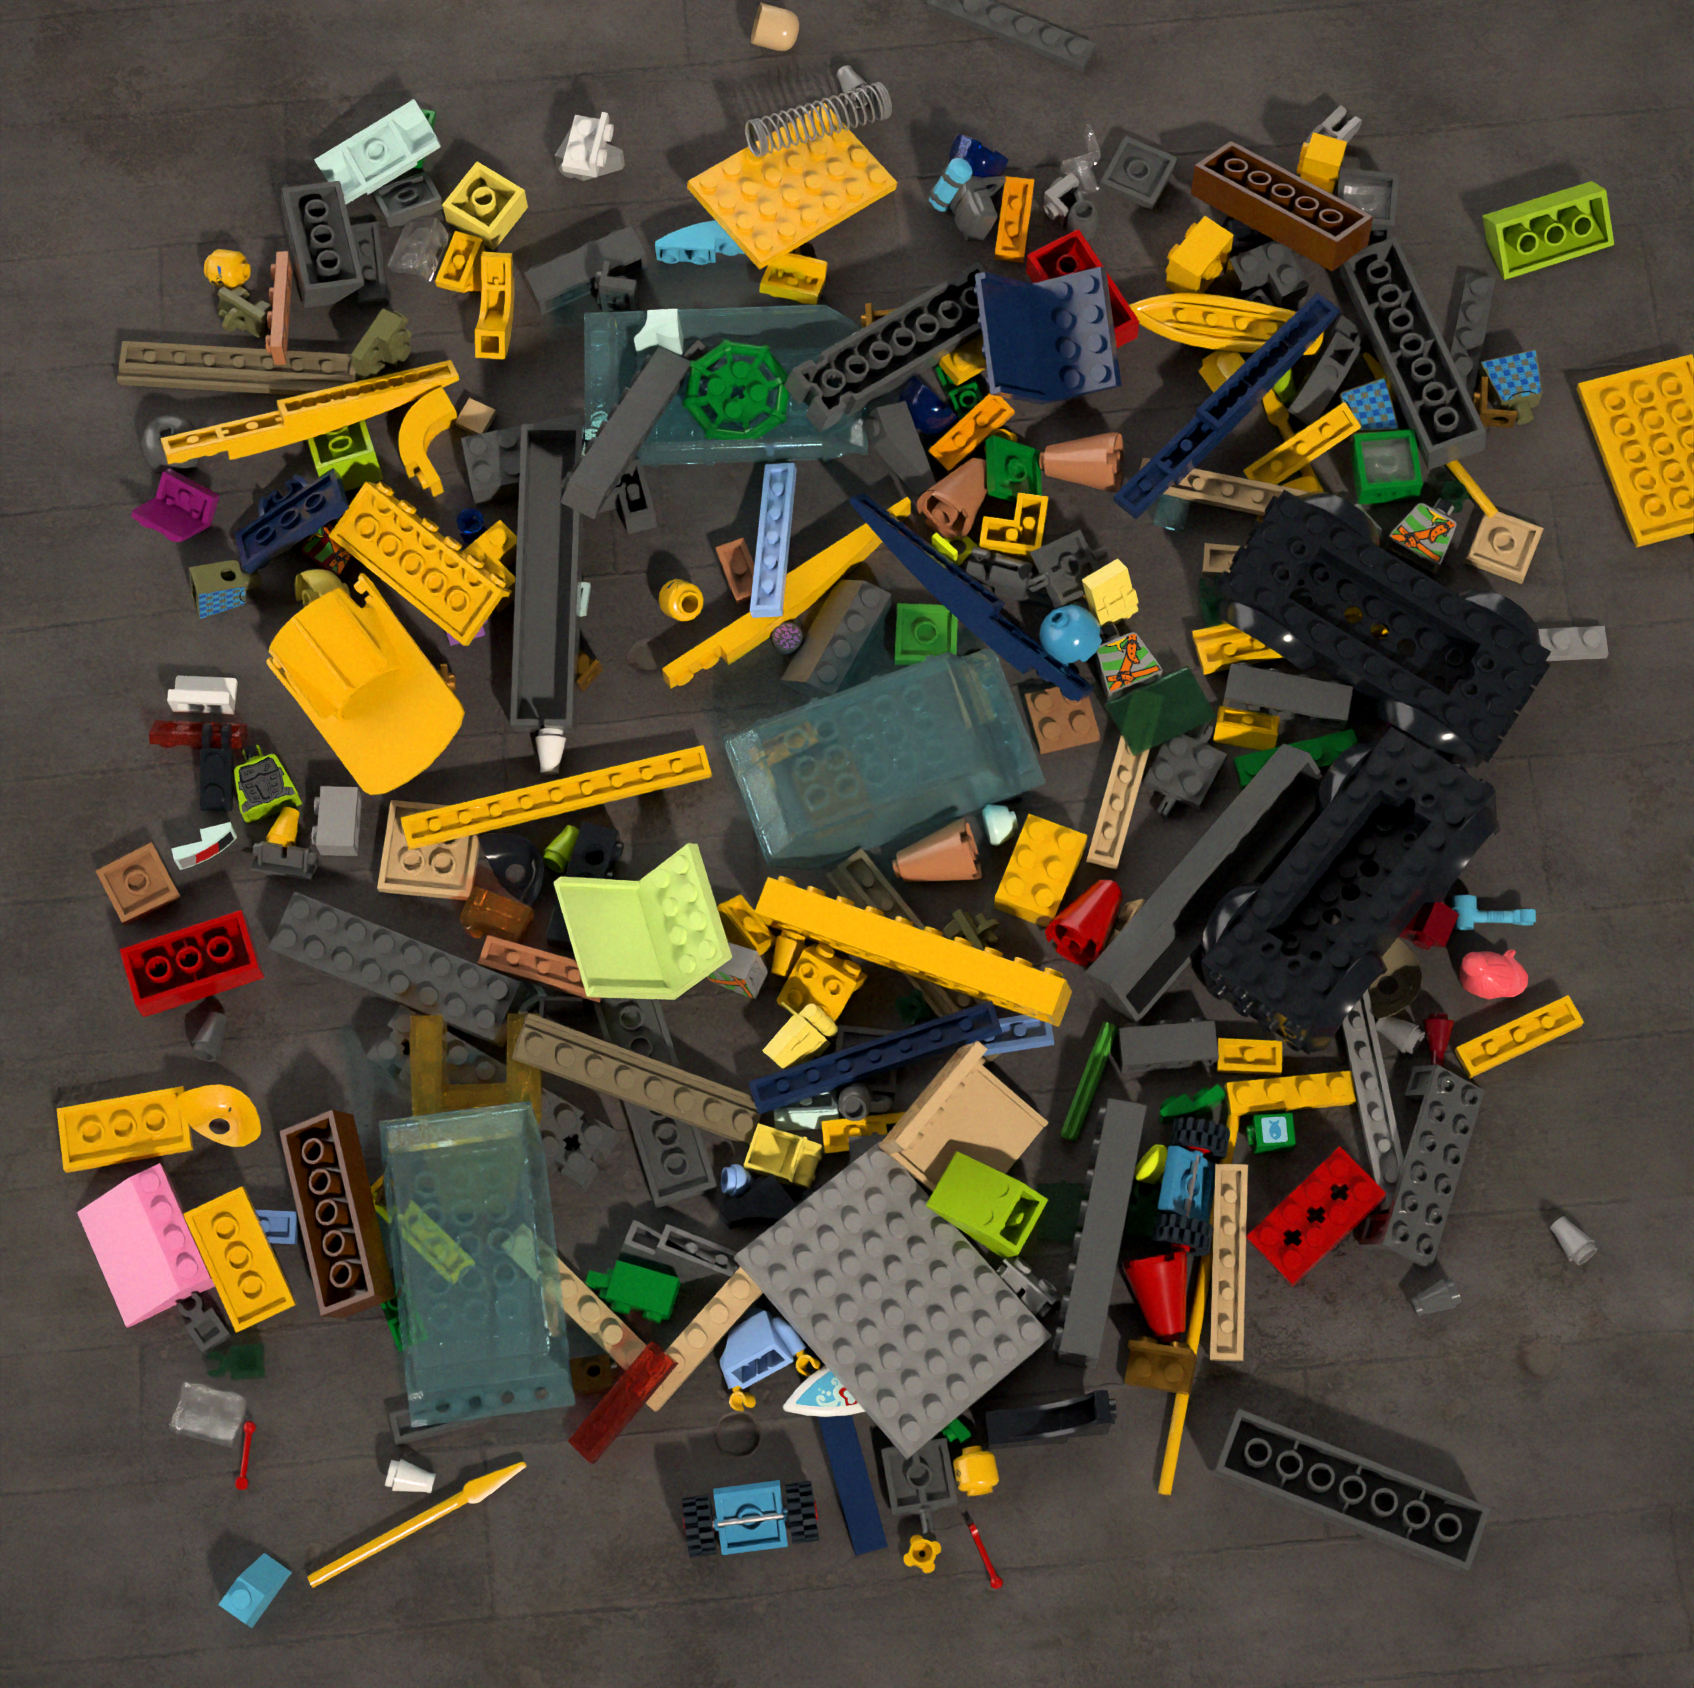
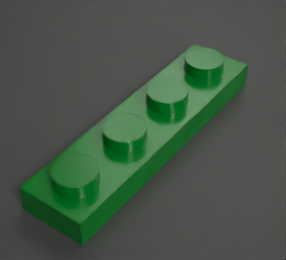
[1233,729,1358,790]

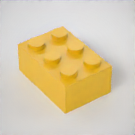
[994,814,1087,928]

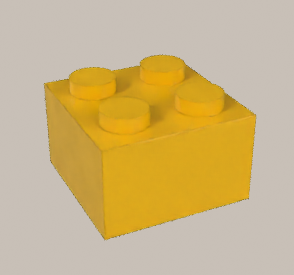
[1165,216,1234,294]

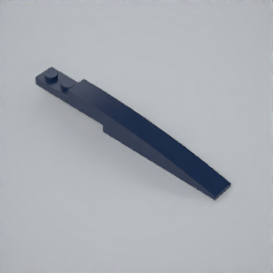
[1114,292,1340,519]
[849,493,1095,702]
[798,1334,888,1556]

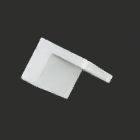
[167,675,238,715]

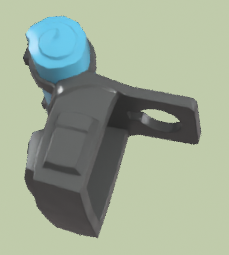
[928,158,1006,241]

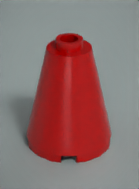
[1045,880,1123,967]
[1122,1250,1187,1342]

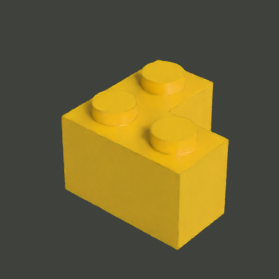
[1296,132,1347,195]
[979,493,1048,566]
[462,520,517,613]

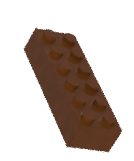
[1191,141,1373,271]
[279,1110,396,1319]

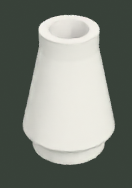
[535,728,566,775]
[385,1458,436,1493]

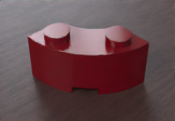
[1399,902,1459,950]

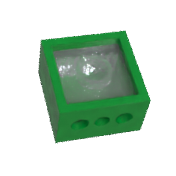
[1350,429,1423,505]

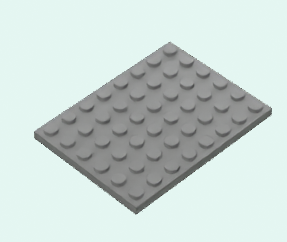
[734,1141,1052,1459]

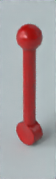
[235,1421,256,1490]
[968,1523,1003,1589]

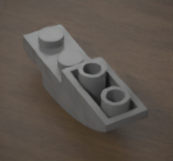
[1287,315,1365,425]

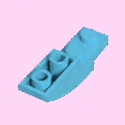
[655,220,745,265]

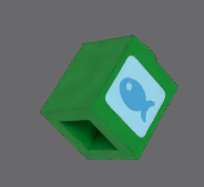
[1246,1113,1296,1154]

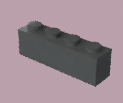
[524,225,648,315]
[1222,662,1353,731]

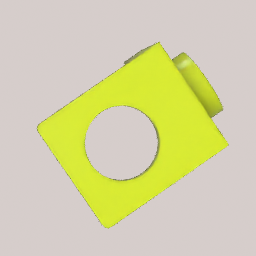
[932,532,978,566]

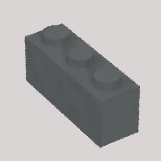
[1117,1017,1219,1073]

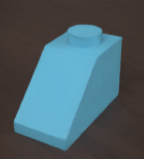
[218,1553,292,1628]

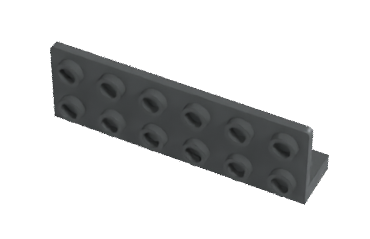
[1359,1065,1484,1268]

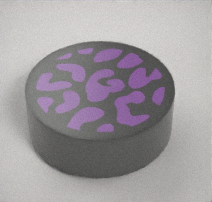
[772,622,803,655]

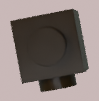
[569,1353,620,1397]

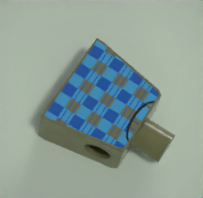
[1477,349,1542,425]
[1323,378,1399,444]
[189,560,262,619]

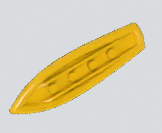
[1129,293,1324,355]

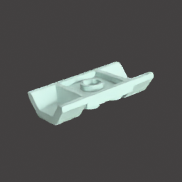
[314,99,441,204]

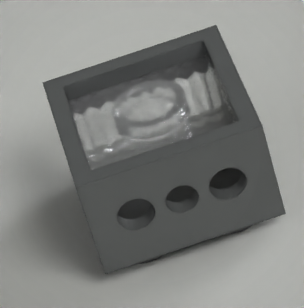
[1335,168,1399,242]

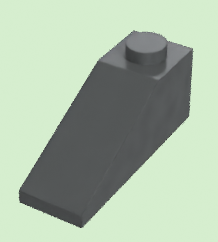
[862,401,936,496]

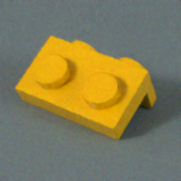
[759,253,828,305]

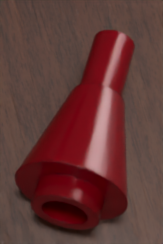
[1423,1013,1455,1068]

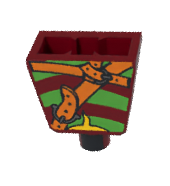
[299,519,359,583]

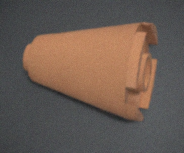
[1039,432,1124,492]
[917,458,988,540]
[892,817,982,883]

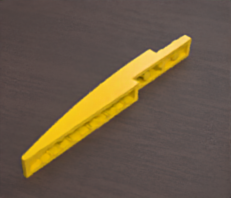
[160,360,459,464]
[662,497,911,689]

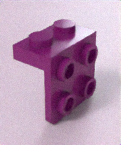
[131,468,220,542]

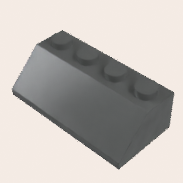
[281,181,364,308]
[780,580,891,709]

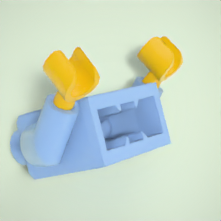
[720,1308,821,1411]

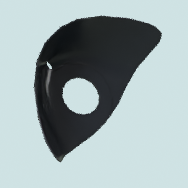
[479,833,544,906]

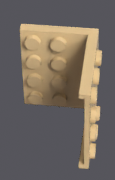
[878,1041,1049,1193]

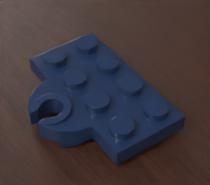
[235,468,349,574]

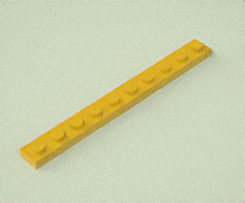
[401,745,712,850]

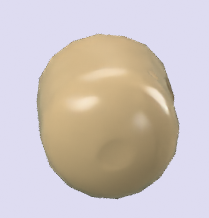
[751,2,799,51]

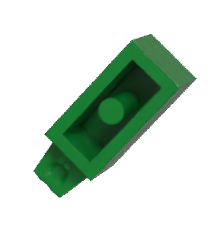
[585,1260,681,1323]

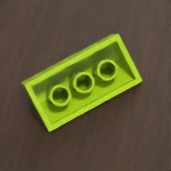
[1482,181,1614,280]

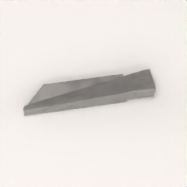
[617,1220,770,1308]

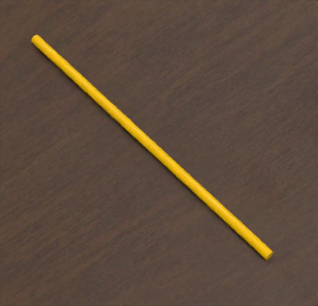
[1158,1115,1241,1495]

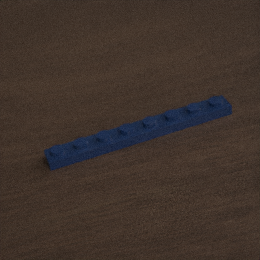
[749,1001,1002,1114]

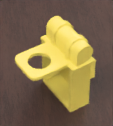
[1082,558,1139,629]
[762,1001,838,1070]
[744,1123,824,1189]

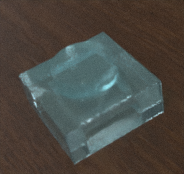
[1153,494,1191,533]

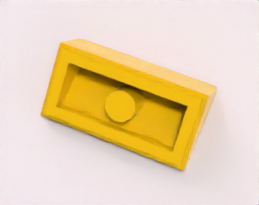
[1213,706,1280,751]
[717,894,776,956]

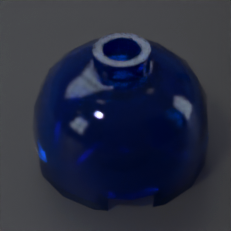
[949,134,1009,185]
[898,376,958,434]

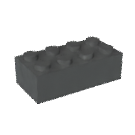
[461,414,582,507]

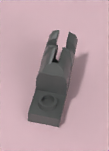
[966,547,1054,610]

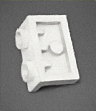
[562,112,614,178]

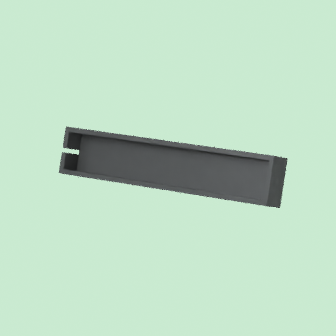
[510,424,587,733]
[1085,743,1324,1022]

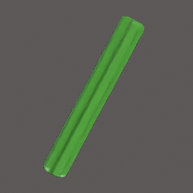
[1061,1022,1118,1141]

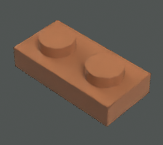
[715,537,754,605]

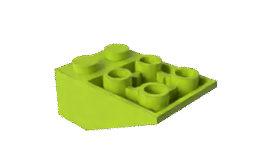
[925,1151,1048,1259]

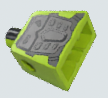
[234,745,302,824]

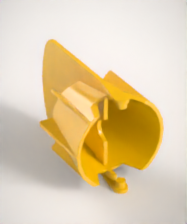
[266,573,465,795]

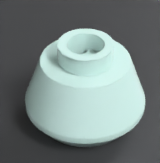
[982,804,1018,846]

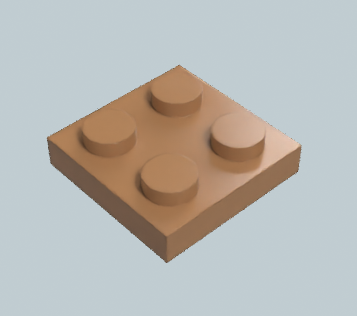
[1024,687,1100,754]
[96,842,181,926]

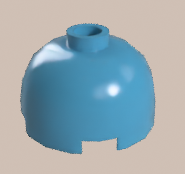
[1039,604,1102,667]

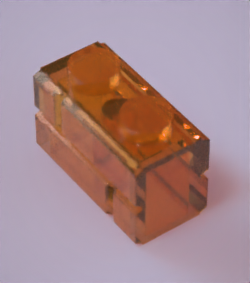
[459,886,534,945]

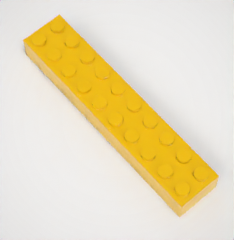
[755,876,1072,1027]

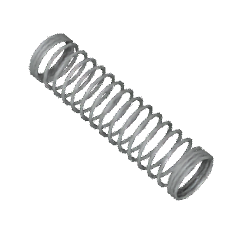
[745,82,892,158]

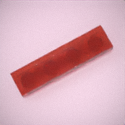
[568,1341,679,1464]

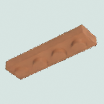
[266,251,293,365]
[478,935,601,1003]

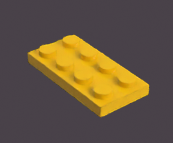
[57,1086,193,1173]
[183,1186,297,1333]

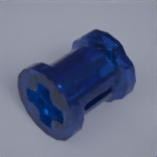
[457,508,487,545]

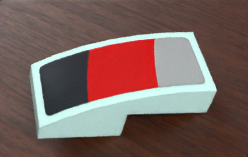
[172,822,237,870]

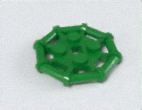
[682,338,789,447]

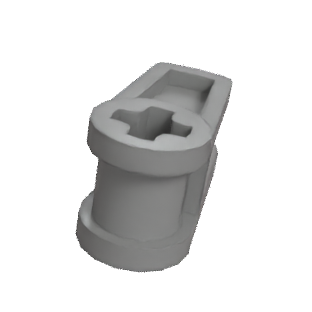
[1306,105,1362,143]

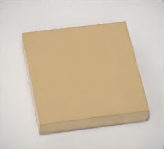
[1465,511,1544,584]

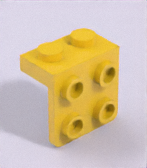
[777,943,868,1024]

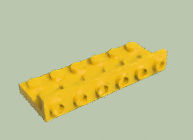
[329,481,512,646]

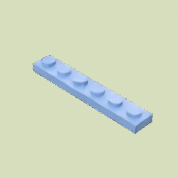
[750,463,797,618]

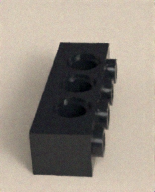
[545,821,624,953]

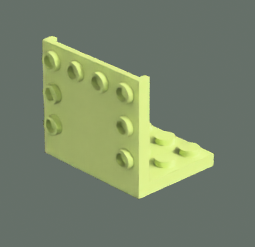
[554,843,733,1000]

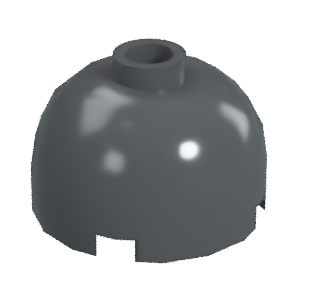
[141,415,199,475]

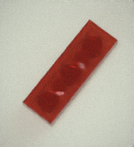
[149,720,248,749]

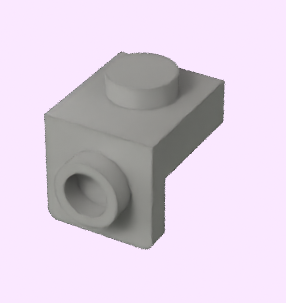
[1043,172,1079,226]

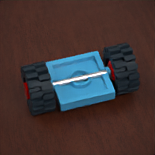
[1151,1117,1230,1256]
[682,1480,819,1558]

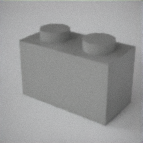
[312,786,362,856]

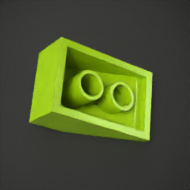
[308,419,383,492]

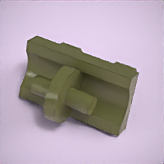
[217,285,272,338]
[943,909,1000,951]

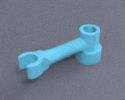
[1451,895,1536,930]

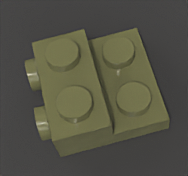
[351,308,412,381]

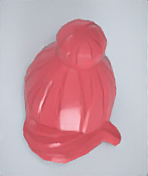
[1459,949,1528,999]

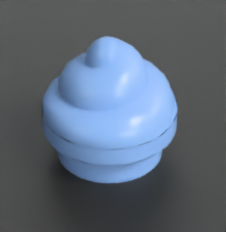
[721,1164,755,1197]

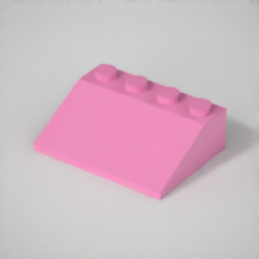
[77,1163,215,1328]

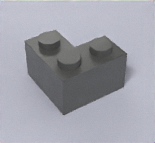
[1226,241,1309,309]
[599,459,657,534]

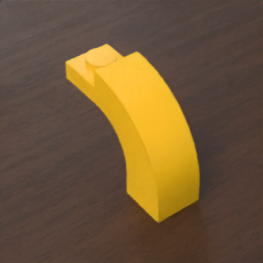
[475,252,515,359]
[399,386,458,497]

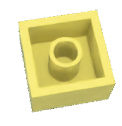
[442,161,528,251]

